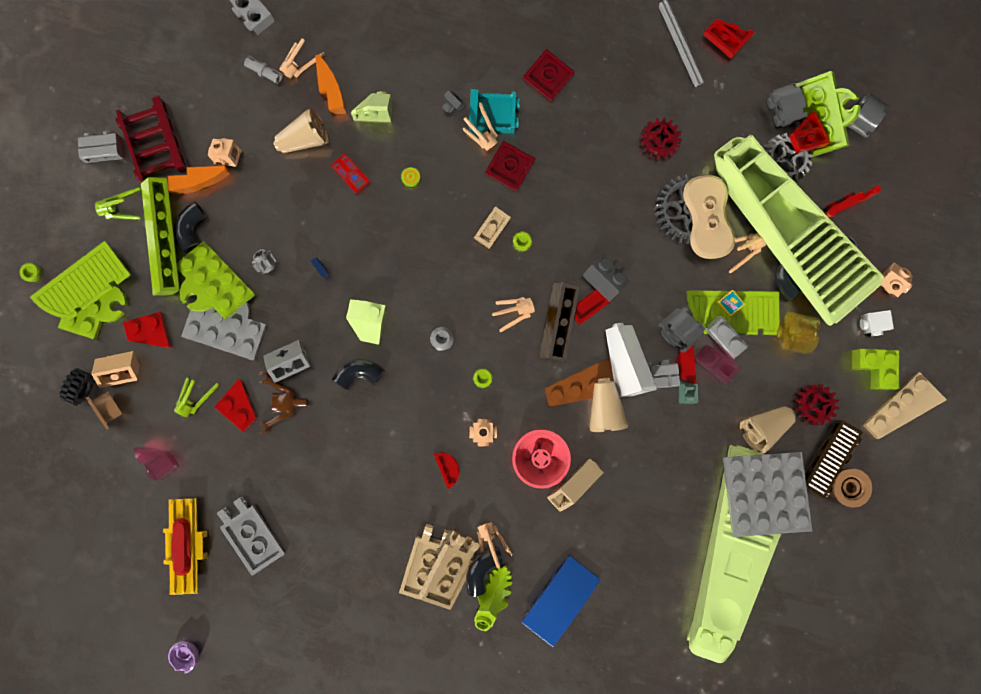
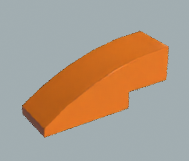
[315,55,346,115]
[168,166,230,195]

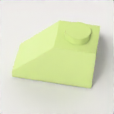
[351,91,392,122]
[346,300,388,345]

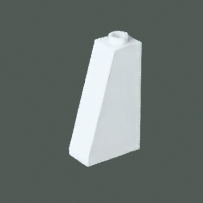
[605,322,657,398]

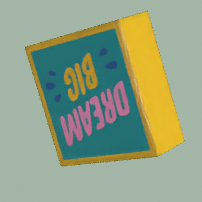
[717,290,745,317]

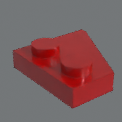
[703,19,755,58]
[789,111,831,153]
[123,312,171,348]
[214,379,257,432]

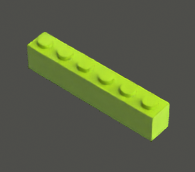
[141,177,179,296]

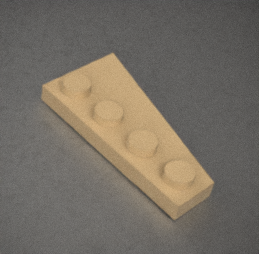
[863,372,947,439]

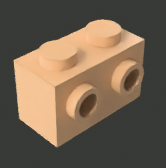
[92,351,140,388]

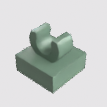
[677,384,698,403]

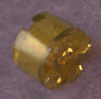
[777,312,821,354]

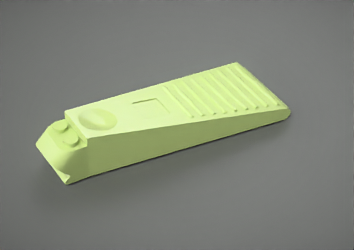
[714,135,885,325]
[687,445,805,663]

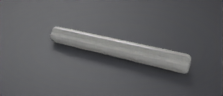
[659,0,704,87]

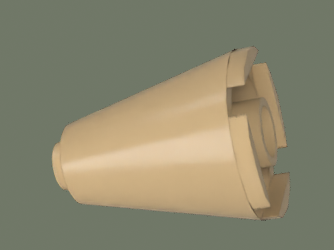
[273,108,329,153]
[589,378,628,432]
[740,406,796,454]

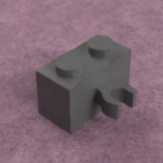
[582,254,630,302]

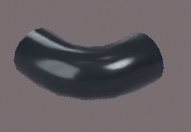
[174,201,206,254]
[775,261,802,301]
[332,359,385,390]
[466,547,503,597]

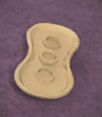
[683,175,735,259]

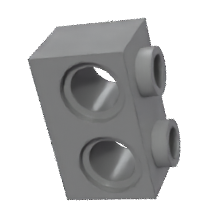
[230,0,275,35]

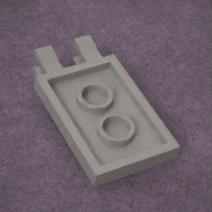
[217,496,286,576]

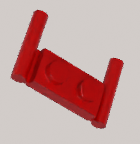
[823,185,881,219]

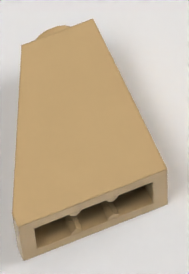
[547,459,604,512]

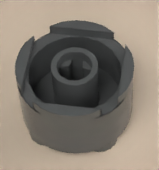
[767,82,807,127]
[847,93,890,138]
[658,307,705,352]

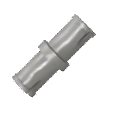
[244,56,283,84]

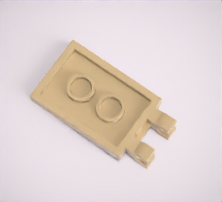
[399,524,452,600]
[418,531,480,610]

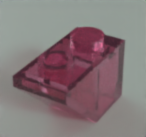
[695,345,741,384]
[133,447,180,481]

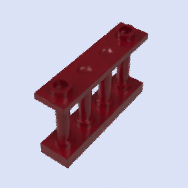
[116,96,187,183]

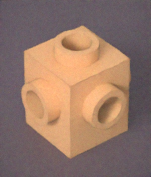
[208,138,242,166]
[881,263,913,297]
[470,419,497,446]

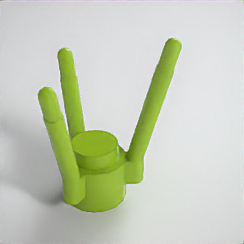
[95,187,141,220]
[174,377,219,417]

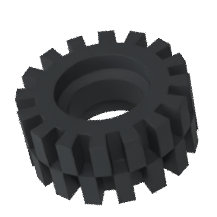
[59,368,94,406]

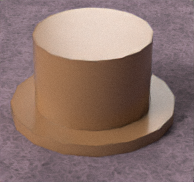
[85,392,122,430]
[832,468,872,508]

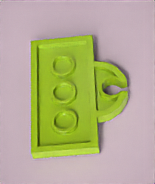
[795,71,861,157]
[176,241,255,320]
[58,256,128,340]

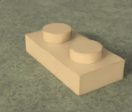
[474,207,511,249]

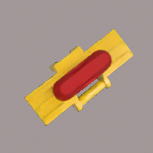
[163,498,208,595]

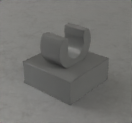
[442,90,466,113]

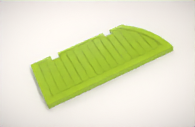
[30,241,131,321]
[686,290,780,335]

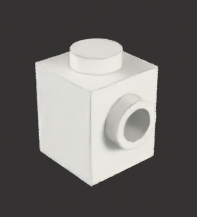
[860,310,894,337]

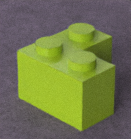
[852,349,899,390]

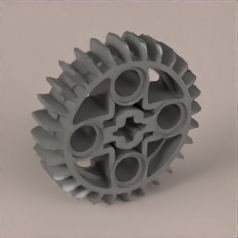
[655,174,702,245]

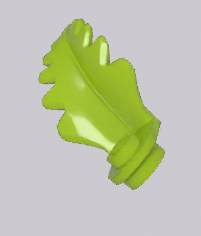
[474,565,512,631]

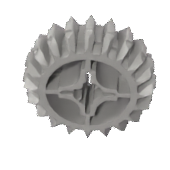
[764,133,813,183]

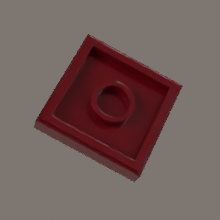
[523,49,575,102]
[485,140,536,192]

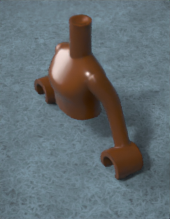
[258,372,308,434]

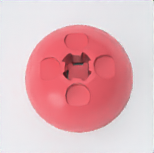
[512,430,571,488]

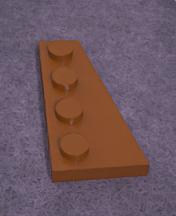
[545,357,614,407]

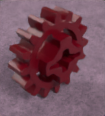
[640,117,682,160]
[795,384,839,425]

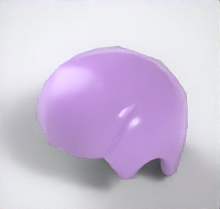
[168,641,199,674]

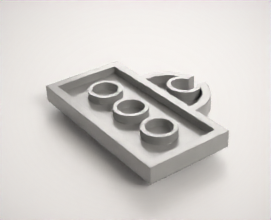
[181,301,267,361]

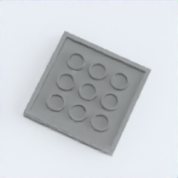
[723,452,812,537]

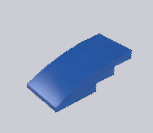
[521,556,600,647]

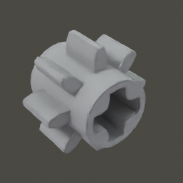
[252,249,277,273]

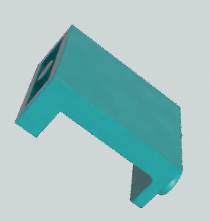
[469,89,520,134]

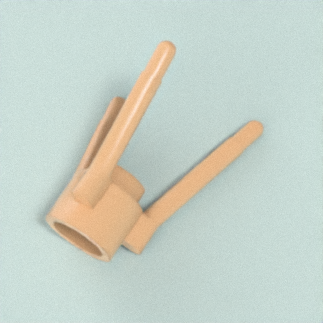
[279,38,325,79]
[463,102,498,151]
[729,233,766,273]
[492,297,535,332]
[476,522,513,568]

